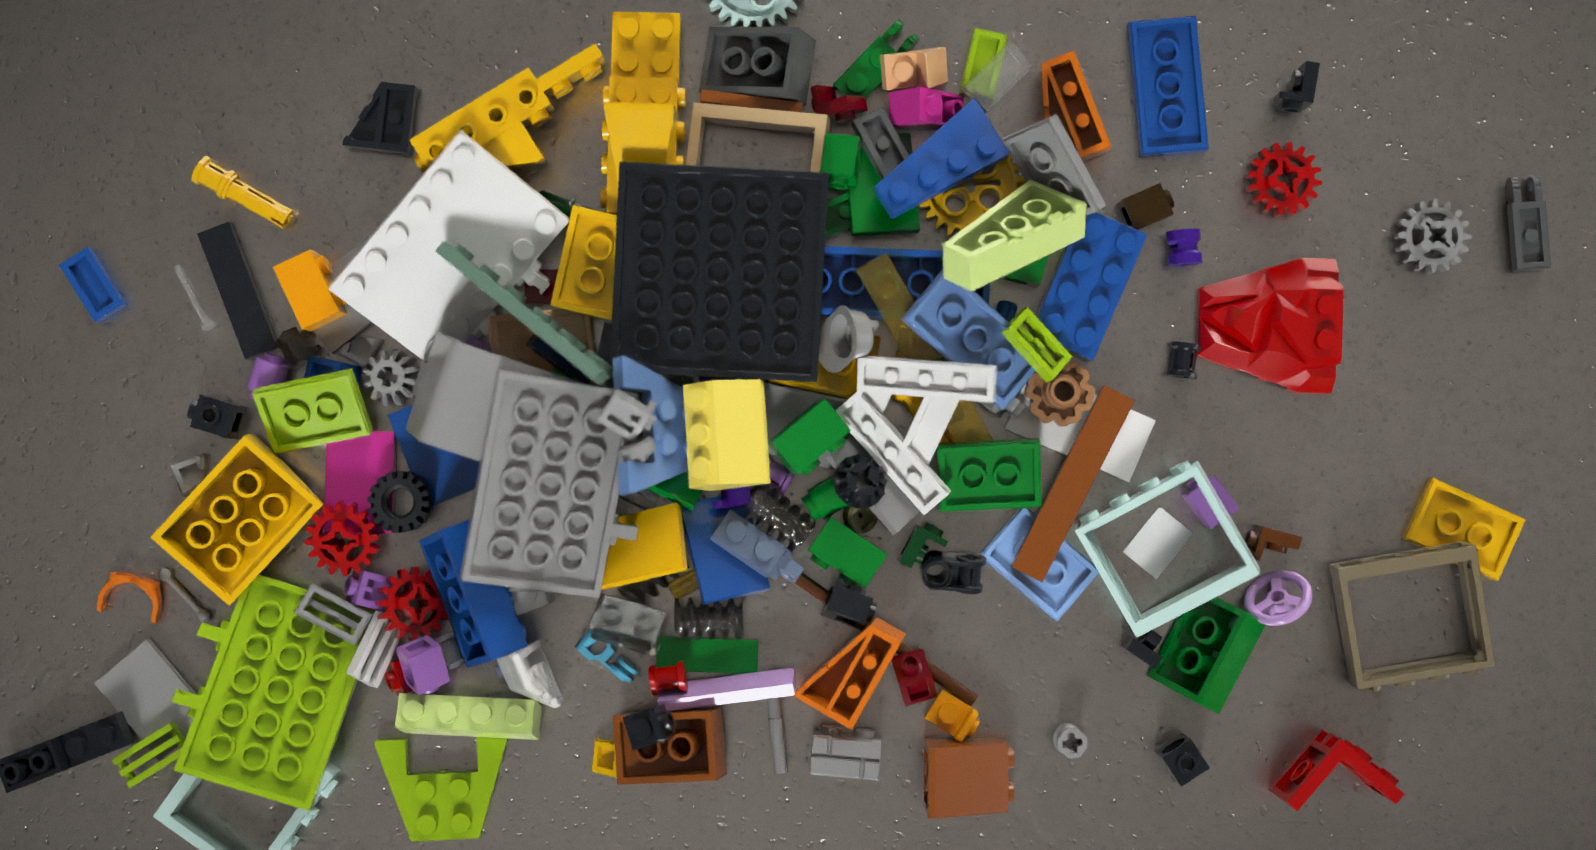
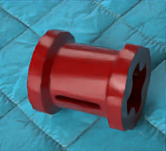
[648,661,688,696]

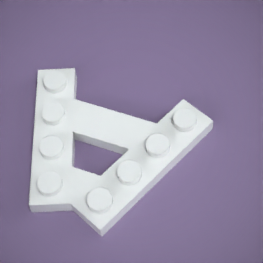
[836,355,997,515]

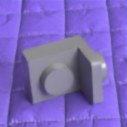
[597,388,657,443]

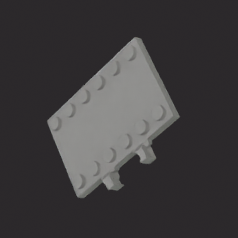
[459,369,645,598]

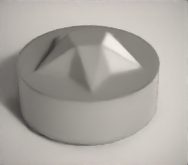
[619,436,656,462]

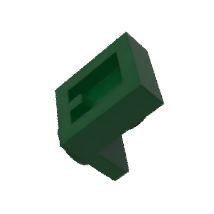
[897,522,948,568]

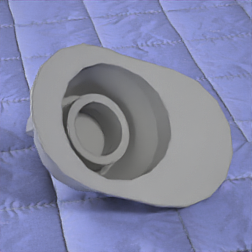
[819,305,879,373]

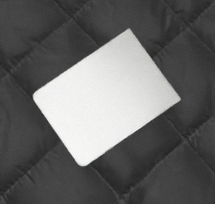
[1123,508,1192,579]

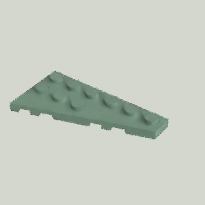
[435,241,614,388]

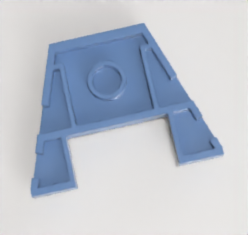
[613,356,688,495]

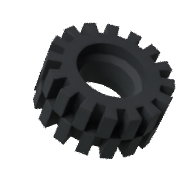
[367,471,434,533]

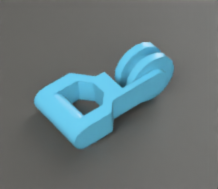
[574,620,640,683]

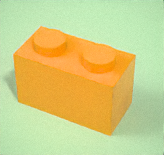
[273,250,347,331]

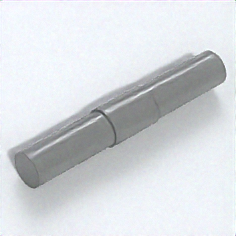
[767,697,788,774]

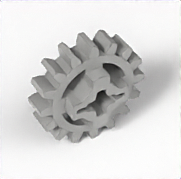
[1393,199,1472,274]

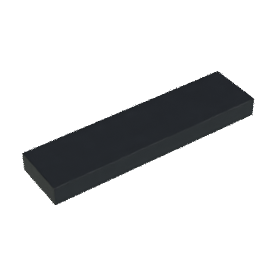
[197,222,280,360]

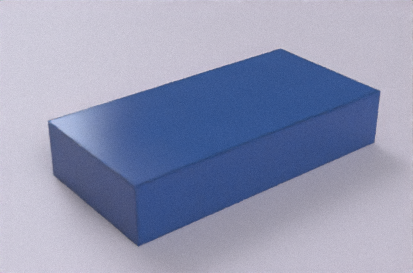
[59,247,128,323]

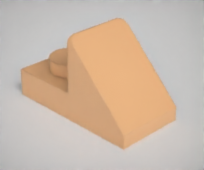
[880,47,948,90]

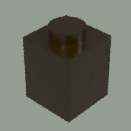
[1117,183,1175,231]

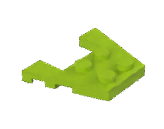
[375,737,509,842]

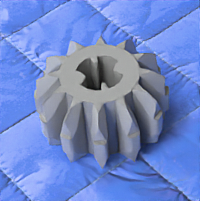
[362,349,420,406]

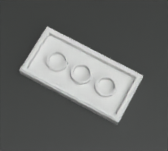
[1004,372,1156,482]

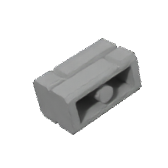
[810,725,882,781]

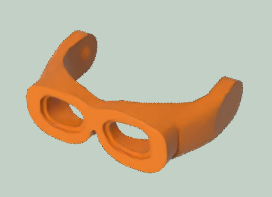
[96,572,163,623]

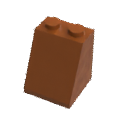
[923,738,1014,819]

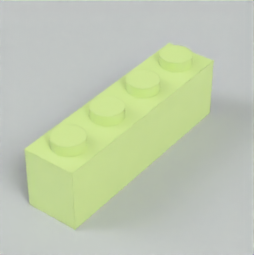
[395,693,542,740]

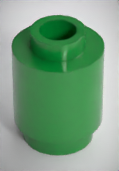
[801,475,848,521]

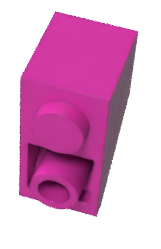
[889,86,964,131]

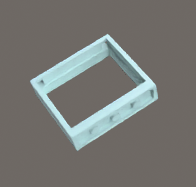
[1075,460,1260,638]
[153,761,341,850]

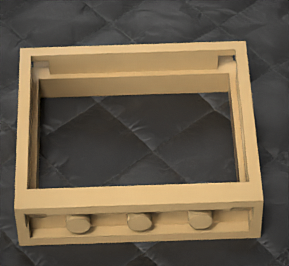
[686,103,832,172]

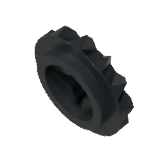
[833,454,888,509]

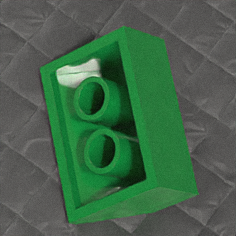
[1147,597,1266,714]

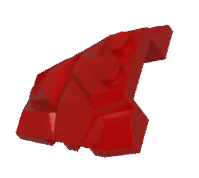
[1196,258,1344,394]

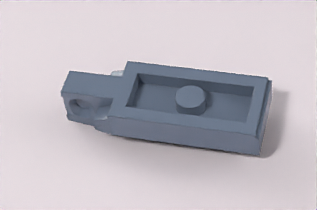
[710,509,804,584]

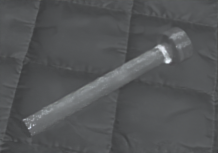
[174,265,216,331]

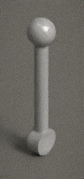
[158,568,211,622]

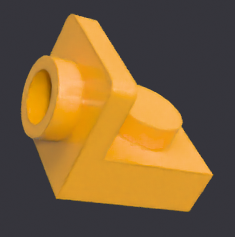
[924,688,980,742]

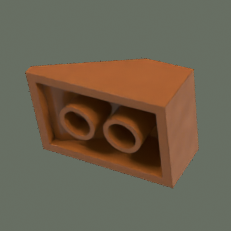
[613,706,727,785]

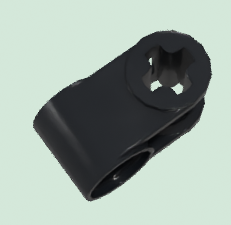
[919,550,987,594]

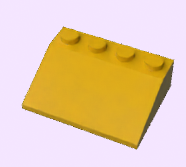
[150,433,324,606]

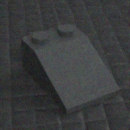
[699,27,816,106]

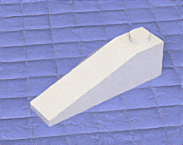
[495,639,565,708]

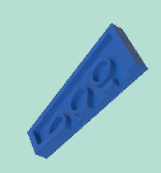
[874,97,1010,219]

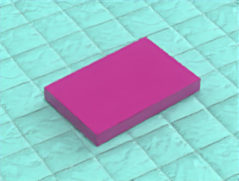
[324,431,397,533]

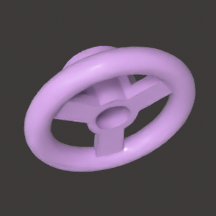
[1244,570,1313,626]

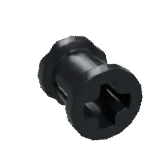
[1167,341,1202,380]

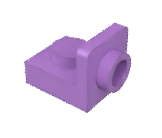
[344,570,401,611]

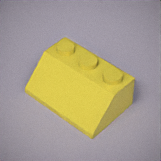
[683,380,771,491]

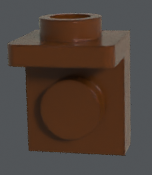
[1245,524,1302,561]

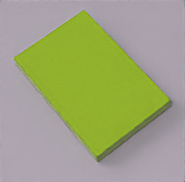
[252,368,373,454]

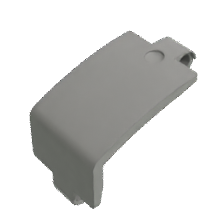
[406,332,586,461]

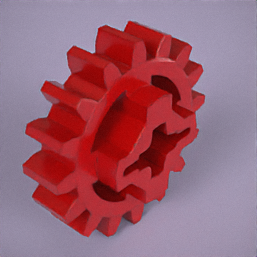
[1245,142,1322,217]
[304,501,382,576]
[375,566,448,641]

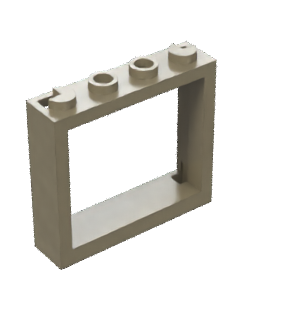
[1329,541,1495,692]

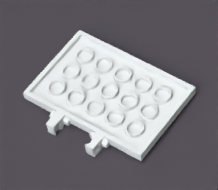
[329,129,569,361]

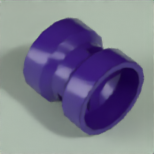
[1166,228,1203,267]

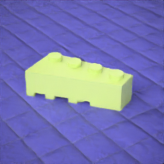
[943,179,1086,291]

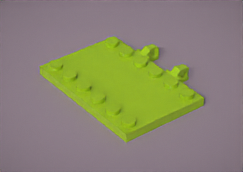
[171,575,376,811]

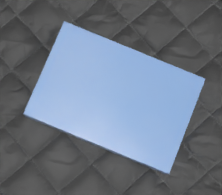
[980,508,1099,622]

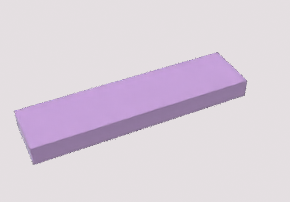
[657,667,796,711]

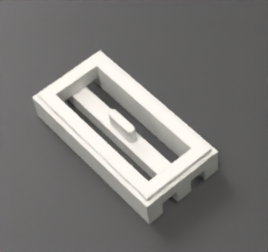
[346,611,401,688]

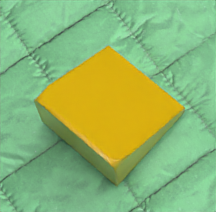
[592,738,617,778]

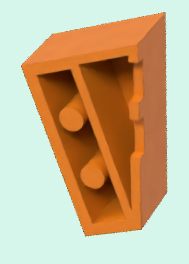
[1041,50,1111,162]
[793,617,906,730]

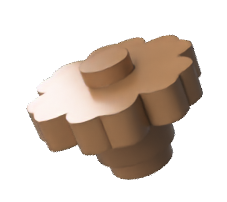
[1024,358,1095,427]

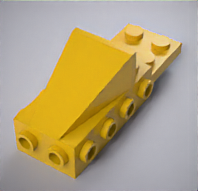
[600,12,686,215]
[410,43,606,173]

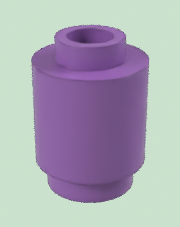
[246,352,290,400]

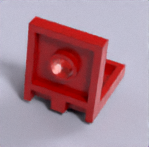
[1269,729,1405,812]

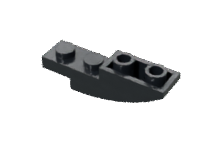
[0,711,135,793]

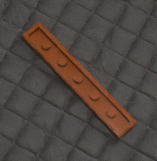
[1011,385,1135,582]

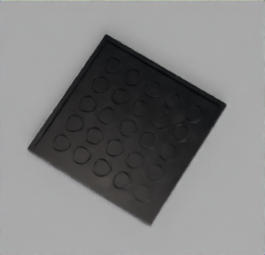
[610,162,829,382]

